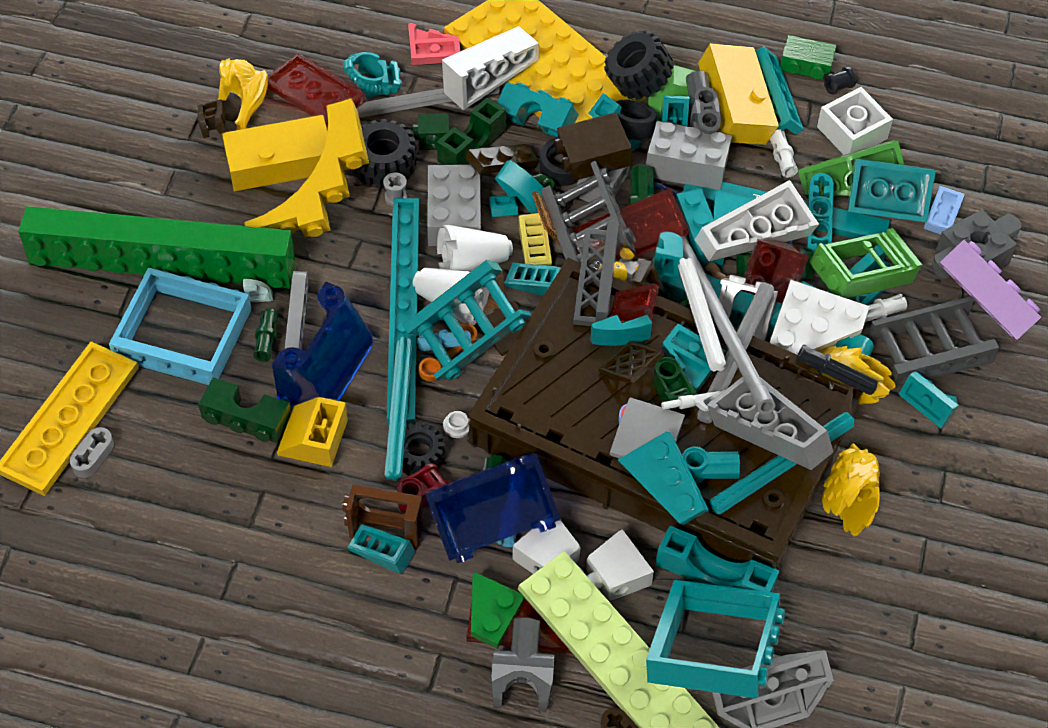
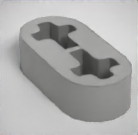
[70,427,114,478]

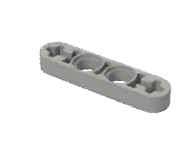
[285,271,308,362]

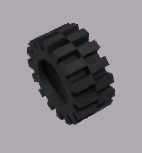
[402,422,445,475]

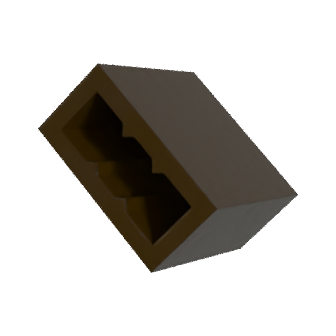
[554,112,633,181]

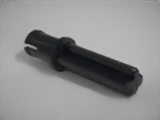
[796,344,878,395]

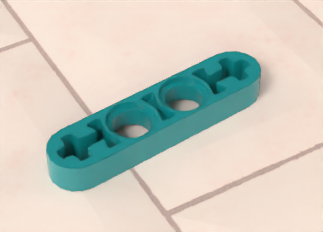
[807,173,833,269]

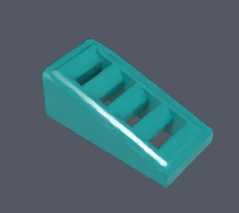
[504,263,561,296]
[347,524,415,574]

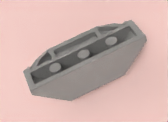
[712,650,834,728]

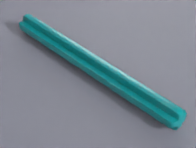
[385,337,413,481]
[710,412,855,514]

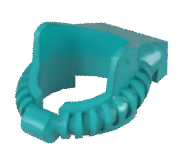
[343,52,402,99]

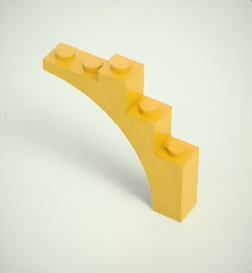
[244,98,369,238]

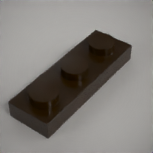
[465,144,540,174]

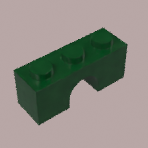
[437,97,506,165]
[198,377,291,444]

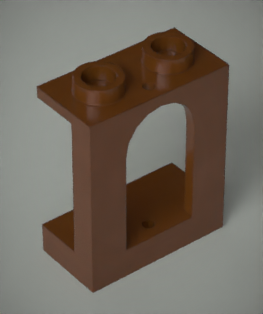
[342,484,423,550]

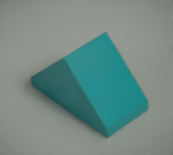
[661,96,689,126]

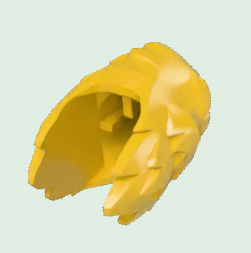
[810,345,896,405]
[822,443,880,536]

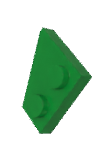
[471,572,525,649]

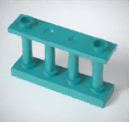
[403,260,532,381]

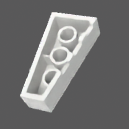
[442,26,539,110]
[695,180,819,261]

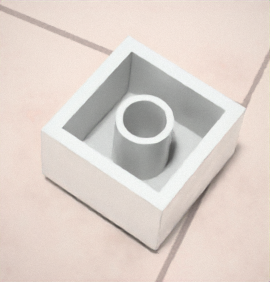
[817,87,893,155]

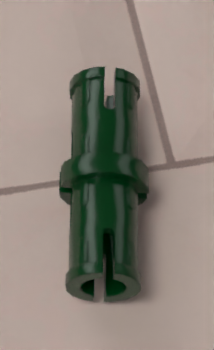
[253,308,278,362]

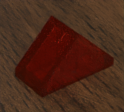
[609,283,659,324]

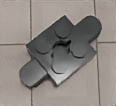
[932,209,1021,278]

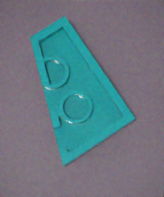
[618,431,709,524]

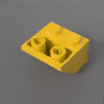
[277,397,348,467]

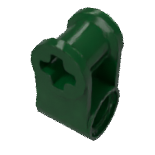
[652,357,697,412]

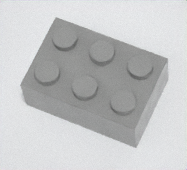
[646,121,732,190]
[427,165,481,246]

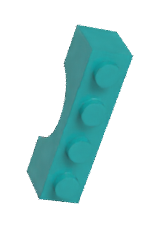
[656,526,779,593]

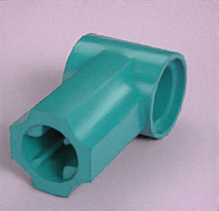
[682,447,740,484]

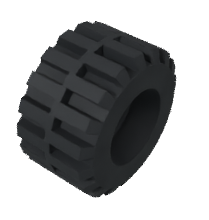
[604,31,674,100]
[353,119,416,188]

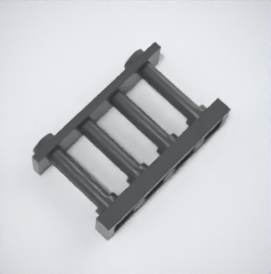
[541,161,636,266]
[868,296,999,389]

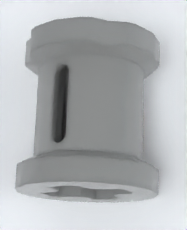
[383,173,407,206]

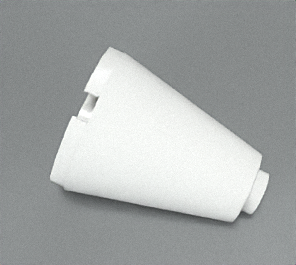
[437,225,513,272]
[413,268,489,325]

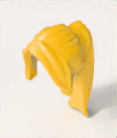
[218,58,268,130]

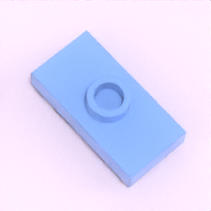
[924,186,965,234]

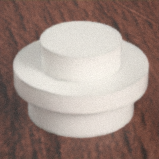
[443,411,470,438]

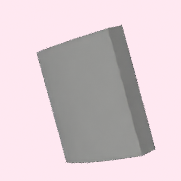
[610,398,685,458]

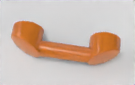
[418,323,477,382]

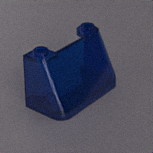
[272,281,373,407]
[425,452,561,563]

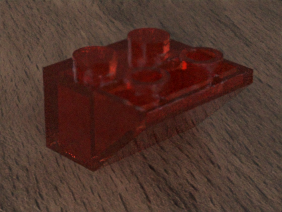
[740,239,809,304]

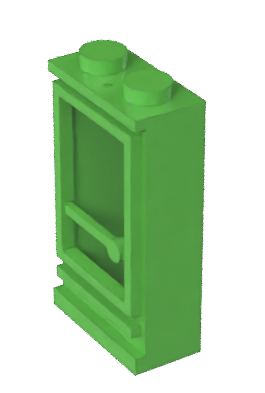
[809,228,922,298]

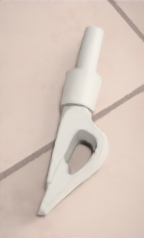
[661,389,726,411]

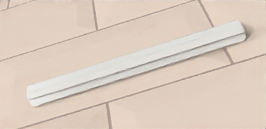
[678,258,726,372]

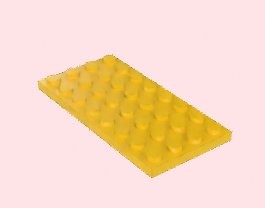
[444,0,647,123]

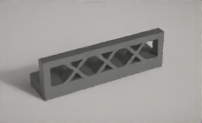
[573,220,619,326]

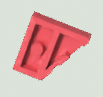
[408,23,460,65]

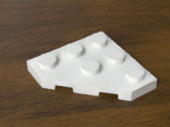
[769,280,870,354]

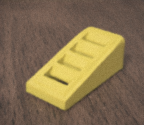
[519,213,552,266]

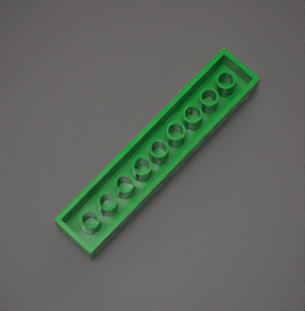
[18,206,295,288]

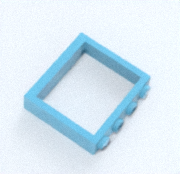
[109,268,252,385]

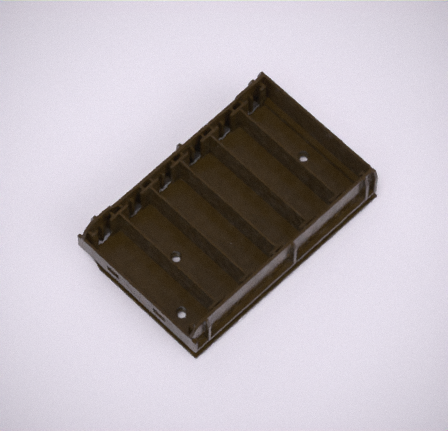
[467,258,863,570]

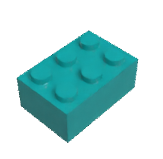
[847,158,936,223]

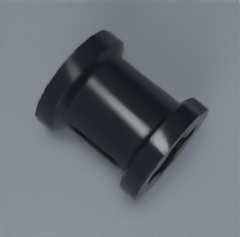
[823,66,856,95]

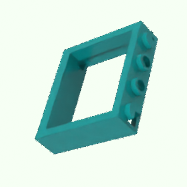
[646,580,785,699]

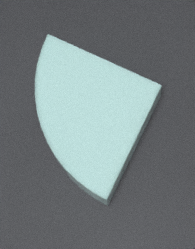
[243,279,273,302]

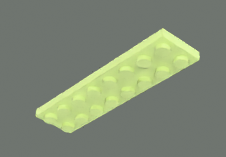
[518,551,719,728]

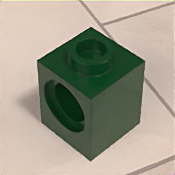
[413,113,449,150]

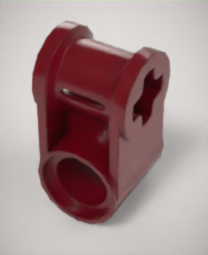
[397,463,453,513]

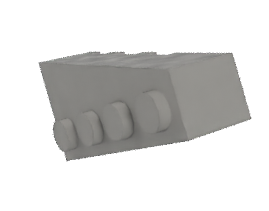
[707,377,834,470]

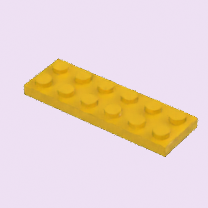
[0,342,139,496]

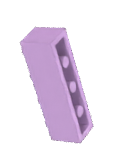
[939,240,1041,341]

